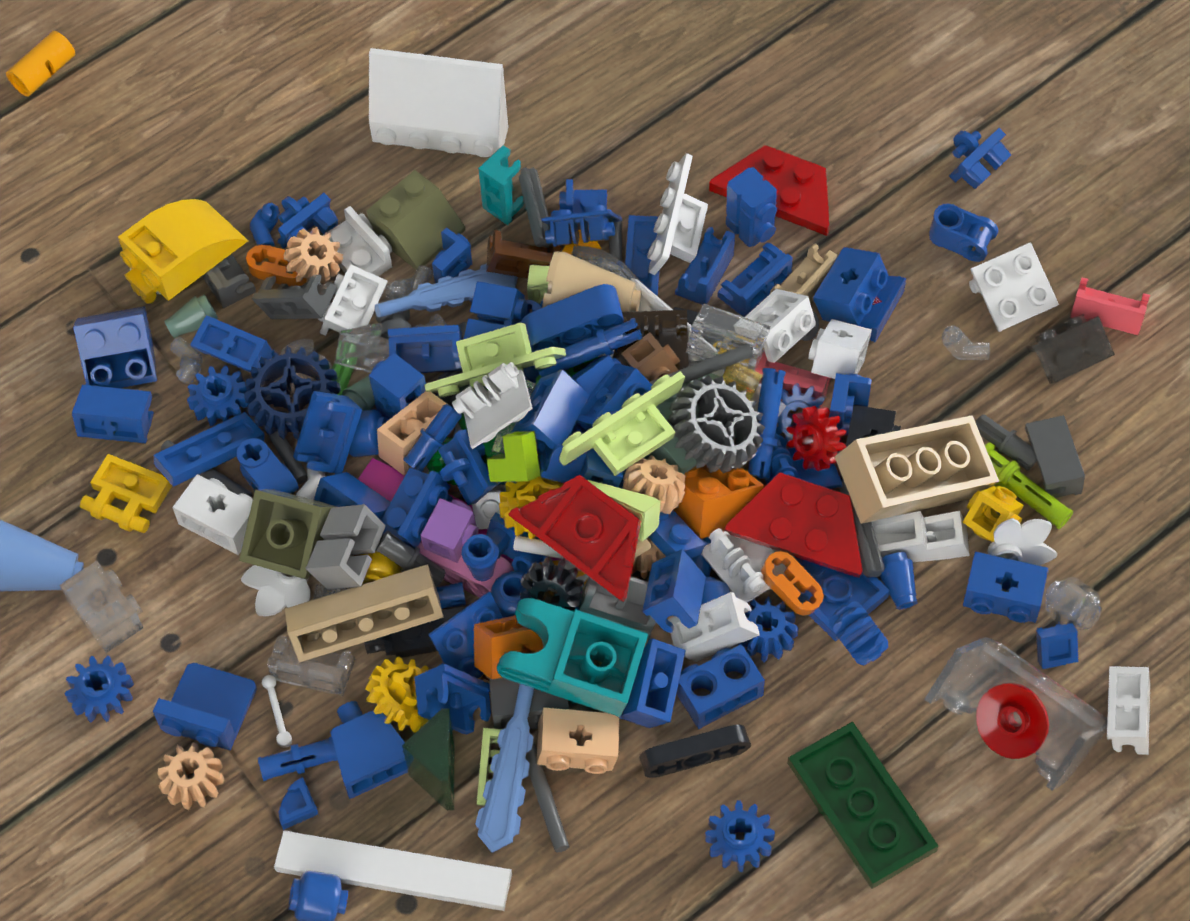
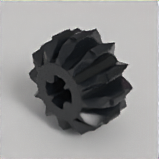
[520,556,584,612]

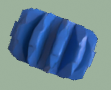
[738,596,798,662]
[829,601,888,666]

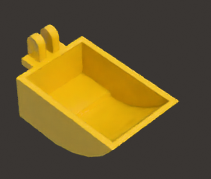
[118,199,249,304]

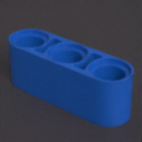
[521,284,624,352]

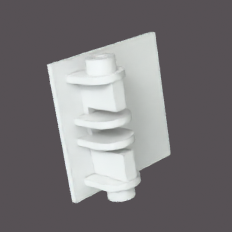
[969,242,1059,332]
[452,362,533,449]
[701,528,794,603]

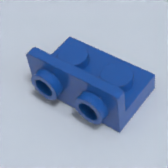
[576,363,652,430]
[829,373,872,442]
[381,467,451,548]

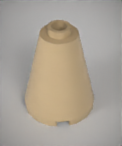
[543,251,641,312]

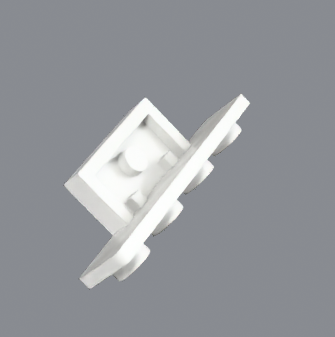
[647,153,708,275]

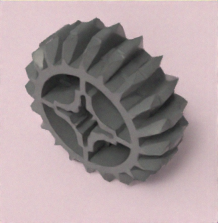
[667,375,765,474]

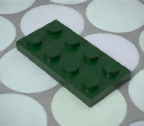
[787,721,939,889]

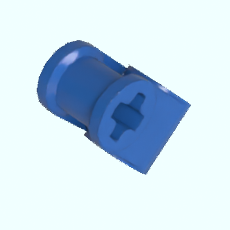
[929,204,999,262]
[237,438,299,494]

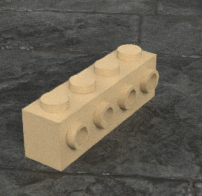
[285,564,443,663]

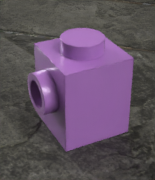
[421,498,478,563]

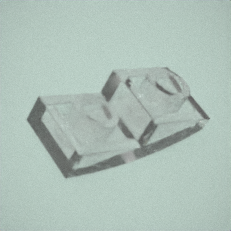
[571,246,641,282]

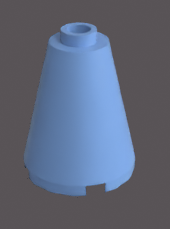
[0,520,84,592]

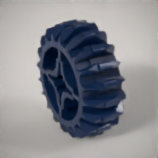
[244,346,341,440]

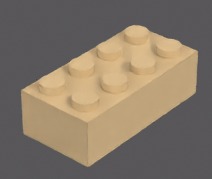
[835,416,999,524]

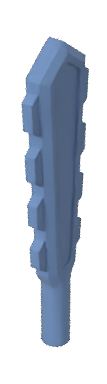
[375,264,518,317]
[475,684,534,853]

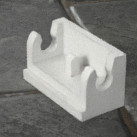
[668,592,760,662]
[1107,666,1150,755]

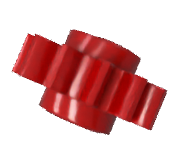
[786,406,847,471]

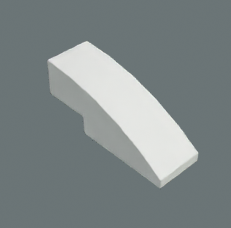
[871,511,970,562]

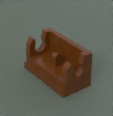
[486,229,561,279]

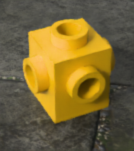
[962,486,1024,542]

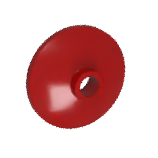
[976,683,1049,759]

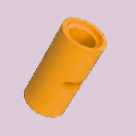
[6,31,75,97]

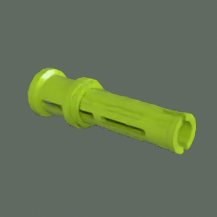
[985,442,1074,530]

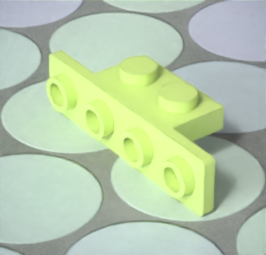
[424,323,566,397]
[559,371,685,476]

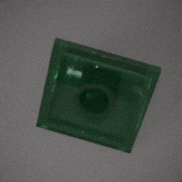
[402,708,455,810]

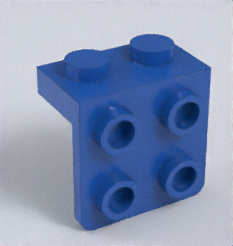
[153,663,257,751]

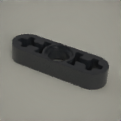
[639,725,751,778]

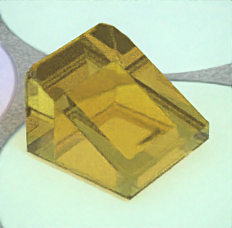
[722,362,762,401]

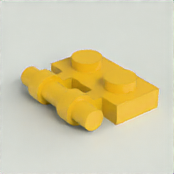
[80,454,172,533]

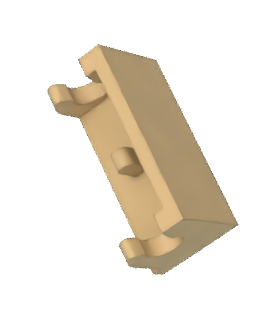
[770,243,837,303]

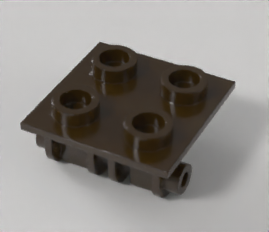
[617,310,689,370]

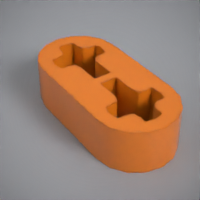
[246,245,307,286]
[761,551,824,616]

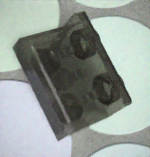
[1026,314,1115,384]

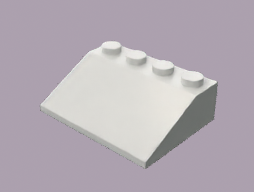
[369,48,508,157]

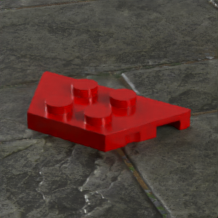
[709,145,830,236]
[724,472,862,578]
[508,475,641,602]

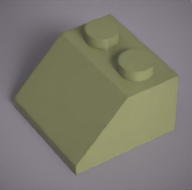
[366,170,465,271]
[239,489,337,579]

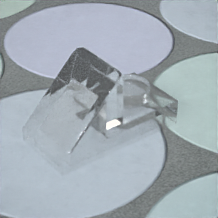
[334,323,389,373]

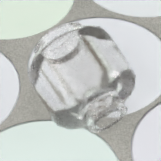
[1045,576,1102,631]

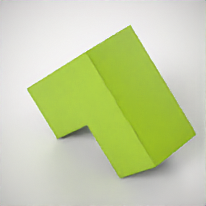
[487,431,540,482]

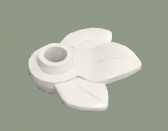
[987,518,1057,566]
[241,565,311,616]

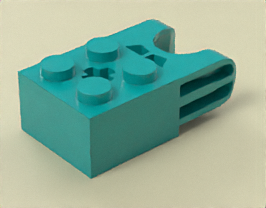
[497,598,648,717]

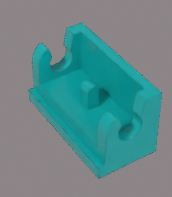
[478,145,524,225]

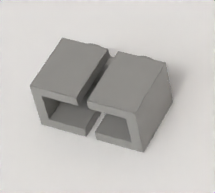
[306,504,386,589]

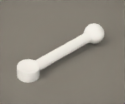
[262,675,292,748]

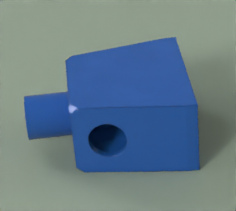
[330,701,416,799]

